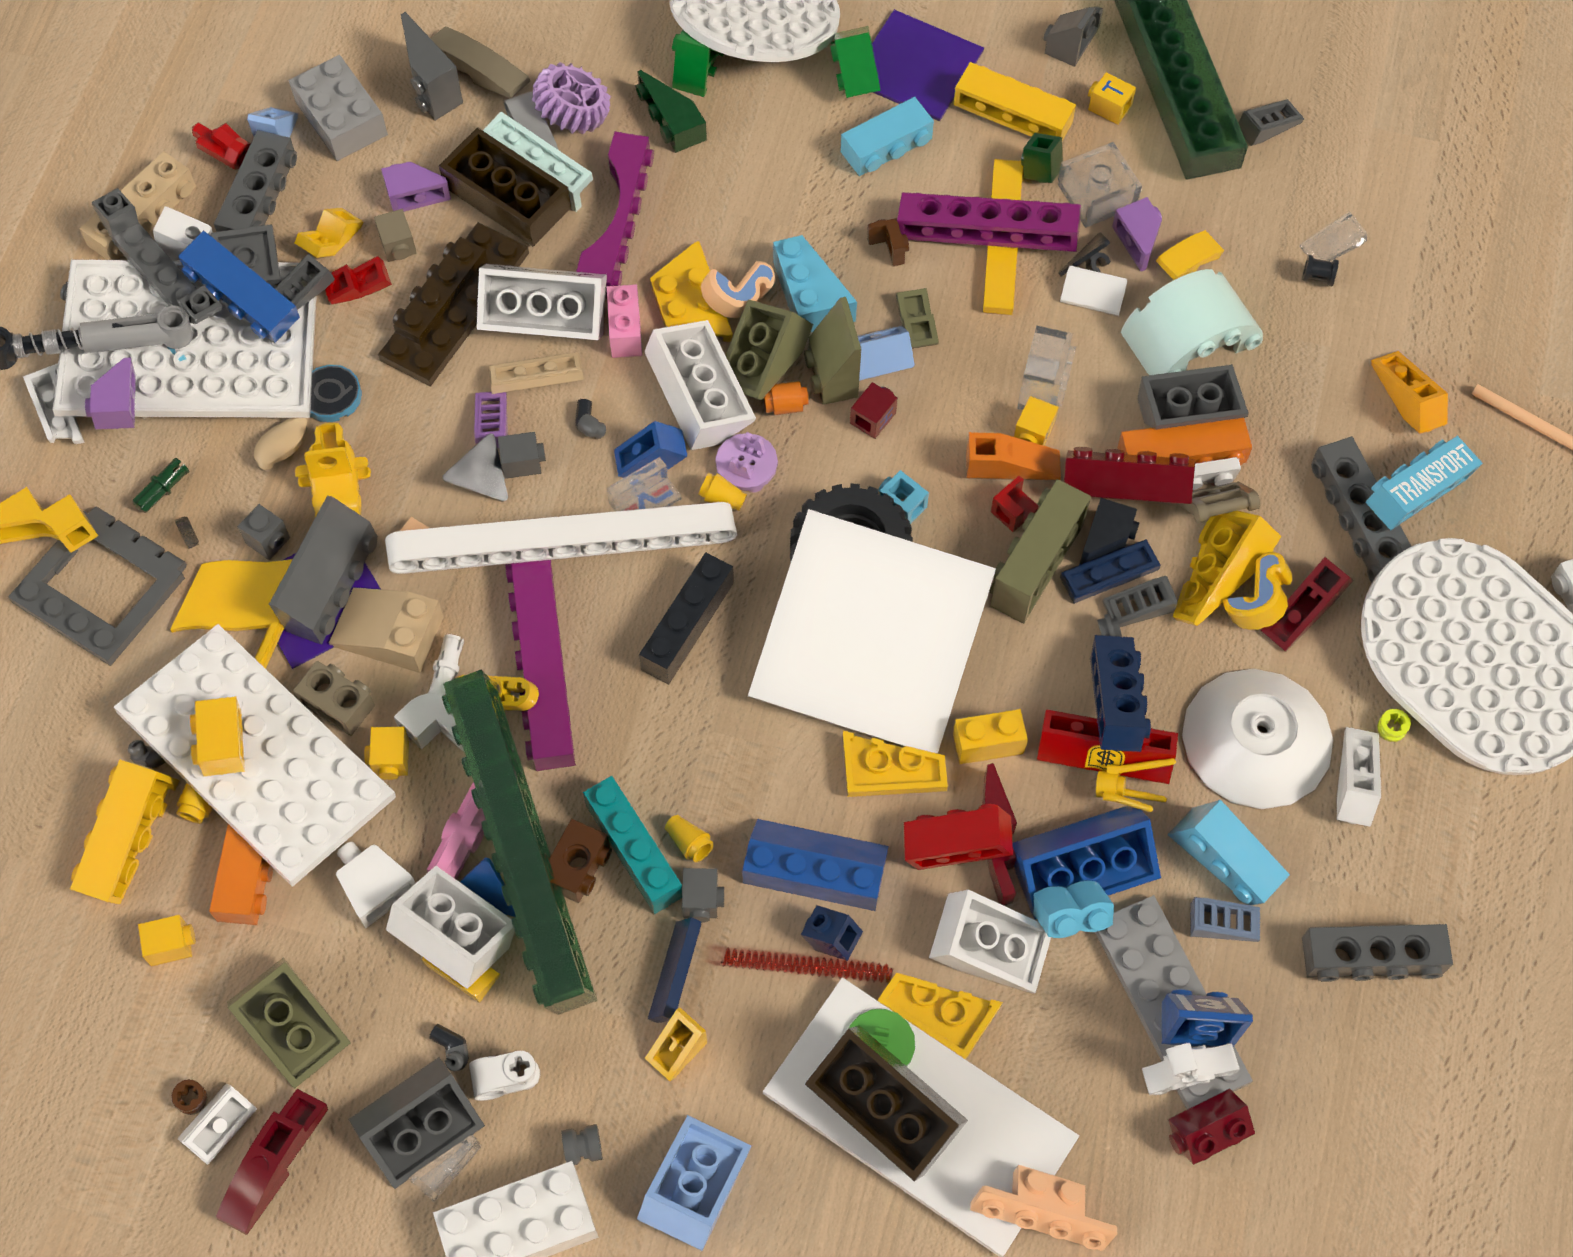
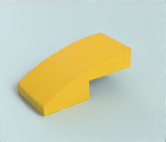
[1156,230,1224,280]

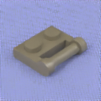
[1180,481,1260,523]

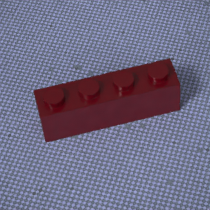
[1064,447,1195,504]

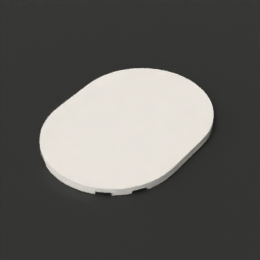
[1361,538,1573,775]

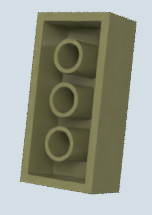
[989,479,1091,624]

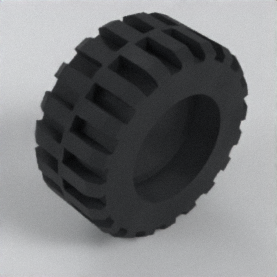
[790,483,913,561]

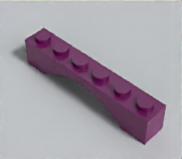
[576,131,654,299]

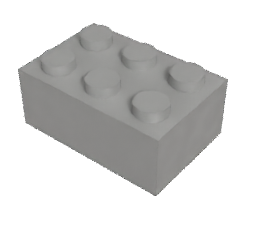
[289,55,388,161]

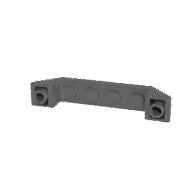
[92,188,223,324]

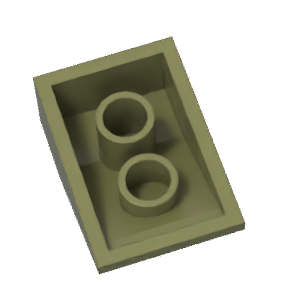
[804,297,861,405]
[725,300,814,400]
[227,957,351,1089]

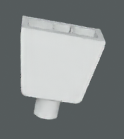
[153,206,213,261]
[336,842,416,928]

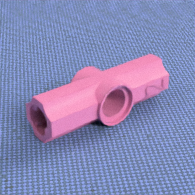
[427,782,499,880]

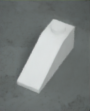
[1337,727,1381,827]

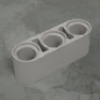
[504,91,558,149]

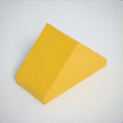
[645,1008,707,1081]

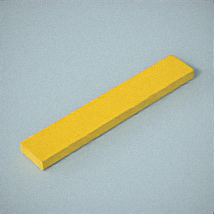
[983,159,1023,315]

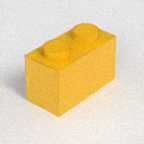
[190,696,245,777]
[953,709,1028,765]

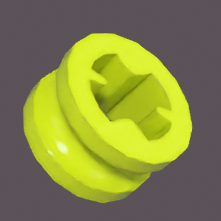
[1377,709,1411,742]

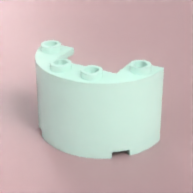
[1121,269,1263,375]

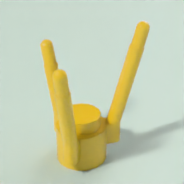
[1096,758,1176,812]

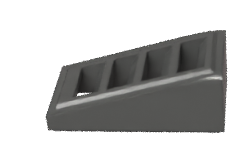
[1237,99,1304,146]
[275,253,335,310]
[1103,576,1177,627]

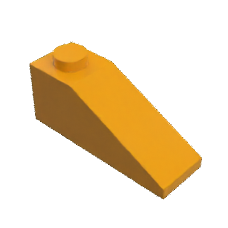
[1371,351,1448,434]

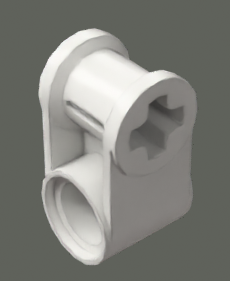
[469,1051,540,1101]

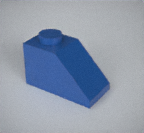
[614,421,687,478]

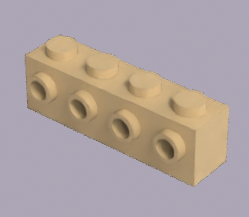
[79,151,196,260]

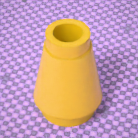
[698,473,747,511]
[665,814,713,863]

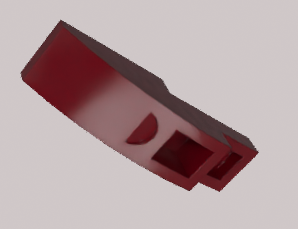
[216,1089,328,1235]

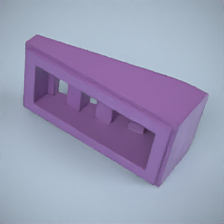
[474,392,508,448]

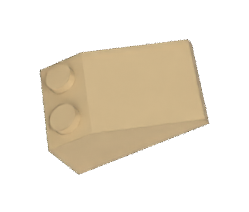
[329,588,444,673]

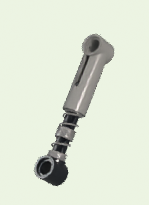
[0,305,193,370]

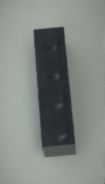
[639,552,734,685]

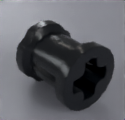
[1302,255,1339,287]

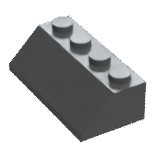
[269,495,378,645]

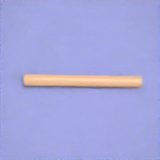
[1471,384,1573,450]

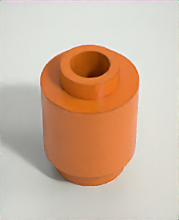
[764,381,809,415]

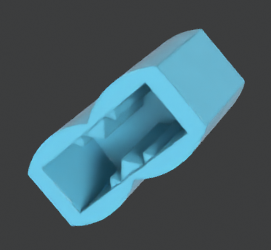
[1033,881,1114,938]

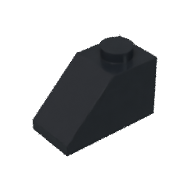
[1079,498,1140,565]

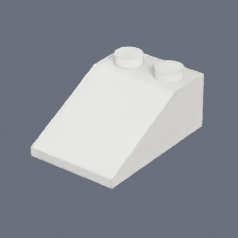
[929,890,1051,993]

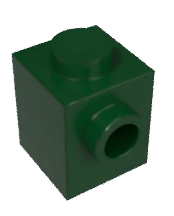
[1021,133,1063,183]

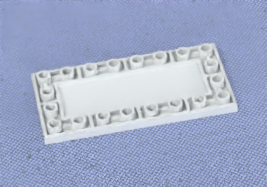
[763,977,1079,1257]

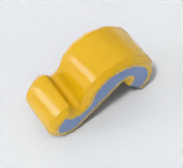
[1223,552,1292,630]

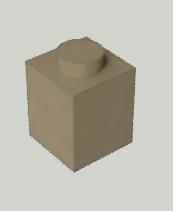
[374,208,417,262]

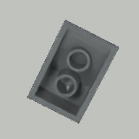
[401,12,463,121]

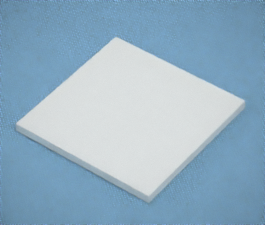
[748,509,996,754]

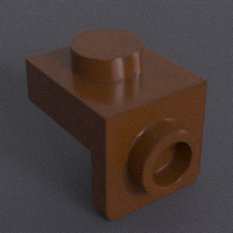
[867,218,909,266]

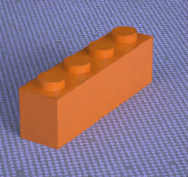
[1117,418,1252,465]
[209,824,273,925]

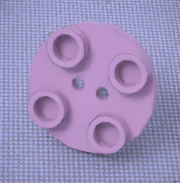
[715,432,778,493]

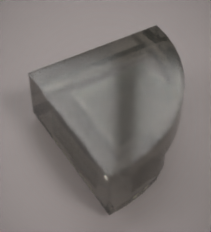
[175,516,199,549]

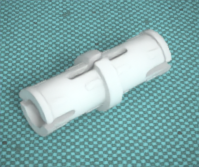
[428,634,464,696]

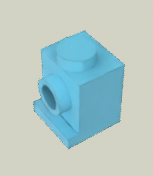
[878,470,929,524]

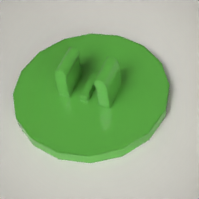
[849,1009,915,1066]

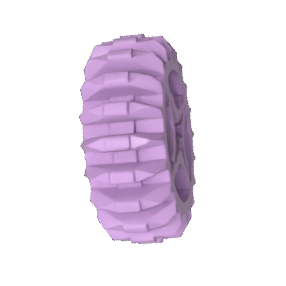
[532,62,611,134]

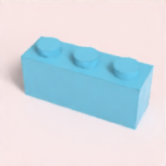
[840,97,934,176]

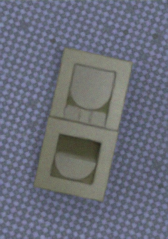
[896,288,939,349]

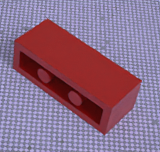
[904,804,1013,870]

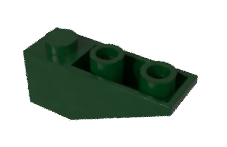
[635,70,707,153]

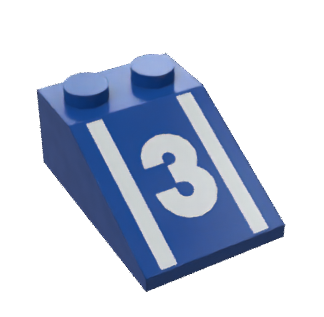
[1162,989,1253,1047]

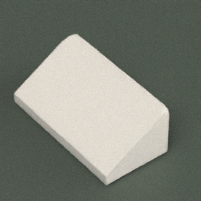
[1060,266,1128,316]
[178,1084,257,1165]

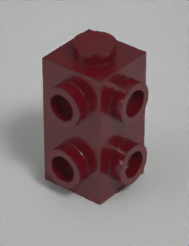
[1168,1088,1255,1165]

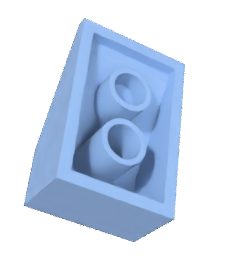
[637,1115,751,1251]

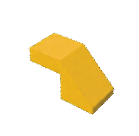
[294,208,364,258]

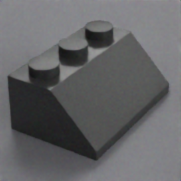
[1137,364,1249,430]
[349,1057,485,1189]

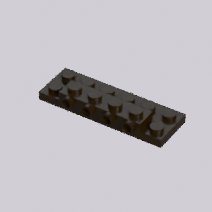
[378,222,529,387]

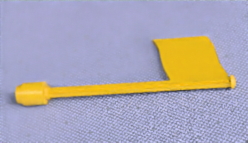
[170,559,293,824]

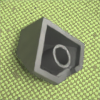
[1043,6,1103,67]

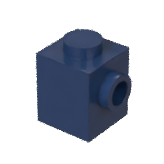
[801,905,863,961]

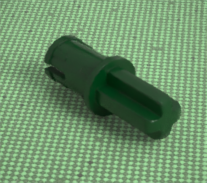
[132,458,189,513]

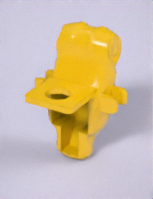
[295,423,371,517]

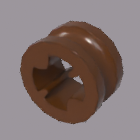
[171,1079,207,1115]

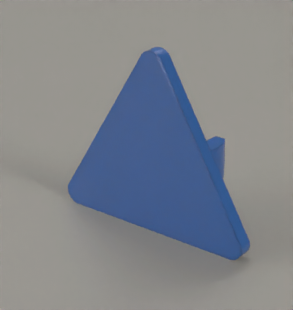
[459,858,520,917]

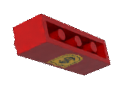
[1037,709,1178,784]

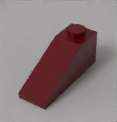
[1261,557,1354,652]

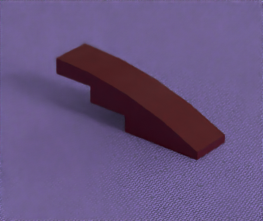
[982,763,1017,906]

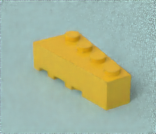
[70,759,180,904]

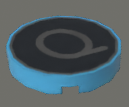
[310,365,362,422]

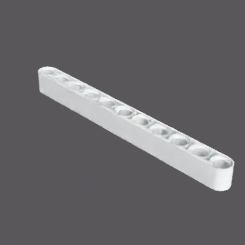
[385,502,737,574]

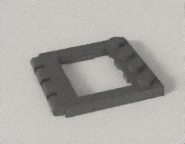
[8,507,187,666]

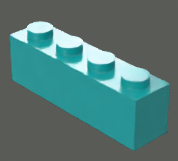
[583,776,682,915]

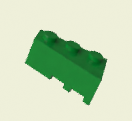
[672,30,724,97]

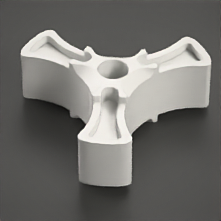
[1142,1043,1240,1095]

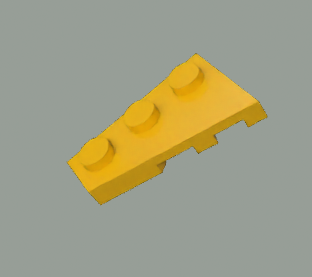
[877,973,1003,1060]

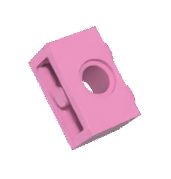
[607,285,642,358]

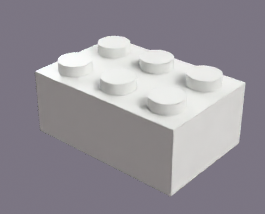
[386,866,517,989]

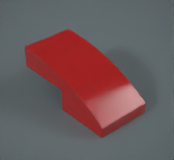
[325,256,392,304]

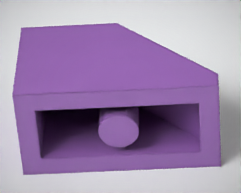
[381,162,451,212]
[1112,197,1162,272]
[85,357,136,429]

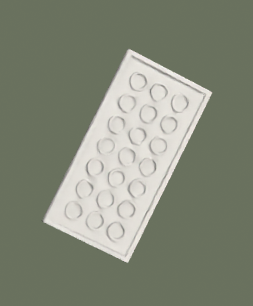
[114,624,396,887]

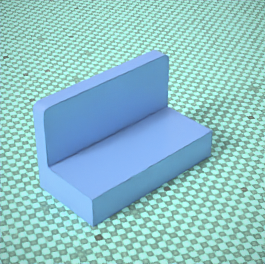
[858,326,915,381]

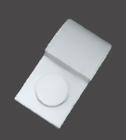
[394,693,473,752]

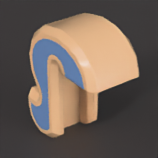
[701,261,776,318]

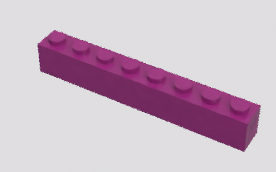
[505,560,576,771]

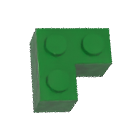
[830,26,881,98]

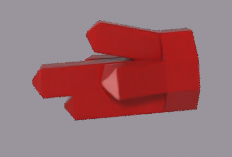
[192,122,251,170]

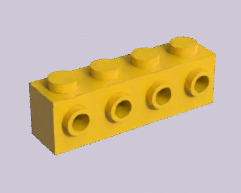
[953,62,1076,141]

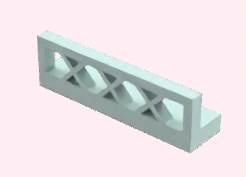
[483,112,593,212]

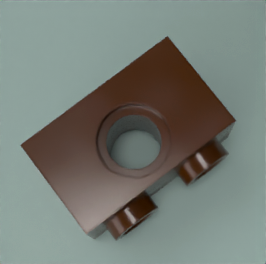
[540,818,612,903]

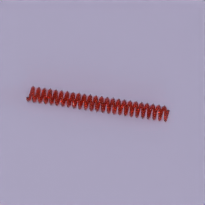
[721,947,893,984]

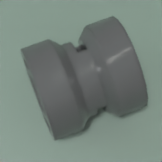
[561,1124,603,1165]

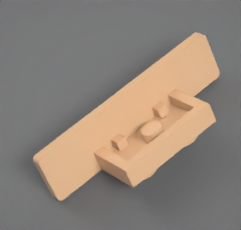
[970,1165,1117,1251]

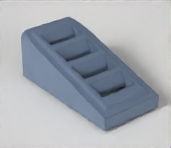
[1190,897,1260,942]

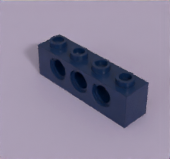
[1090,635,1151,752]

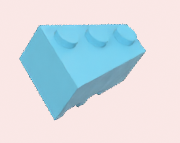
[773,235,857,332]
[1168,800,1290,905]

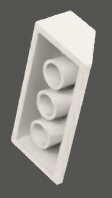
[645,320,756,450]

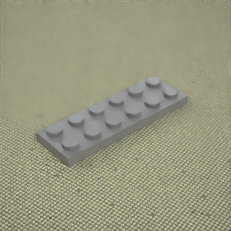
[1095,895,1253,1109]

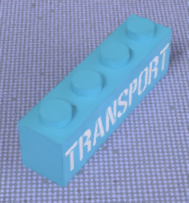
[1366,435,1483,531]

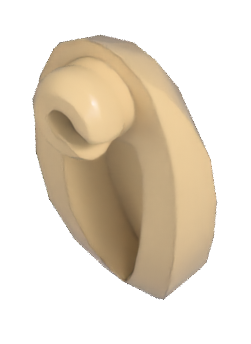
[254,418,307,470]

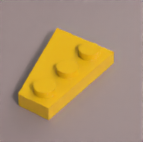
[843,730,948,797]

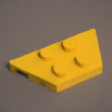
[650,241,733,342]

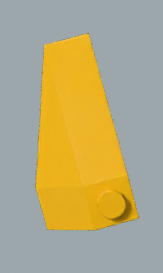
[1173,511,1282,626]

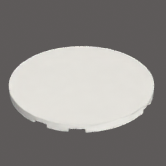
[669,0,840,62]

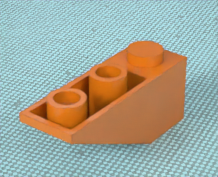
[966,432,1061,480]

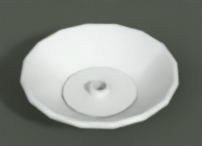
[1182,668,1333,809]

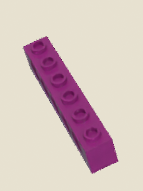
[897,192,1081,252]

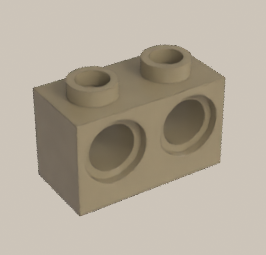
[293,661,375,736]

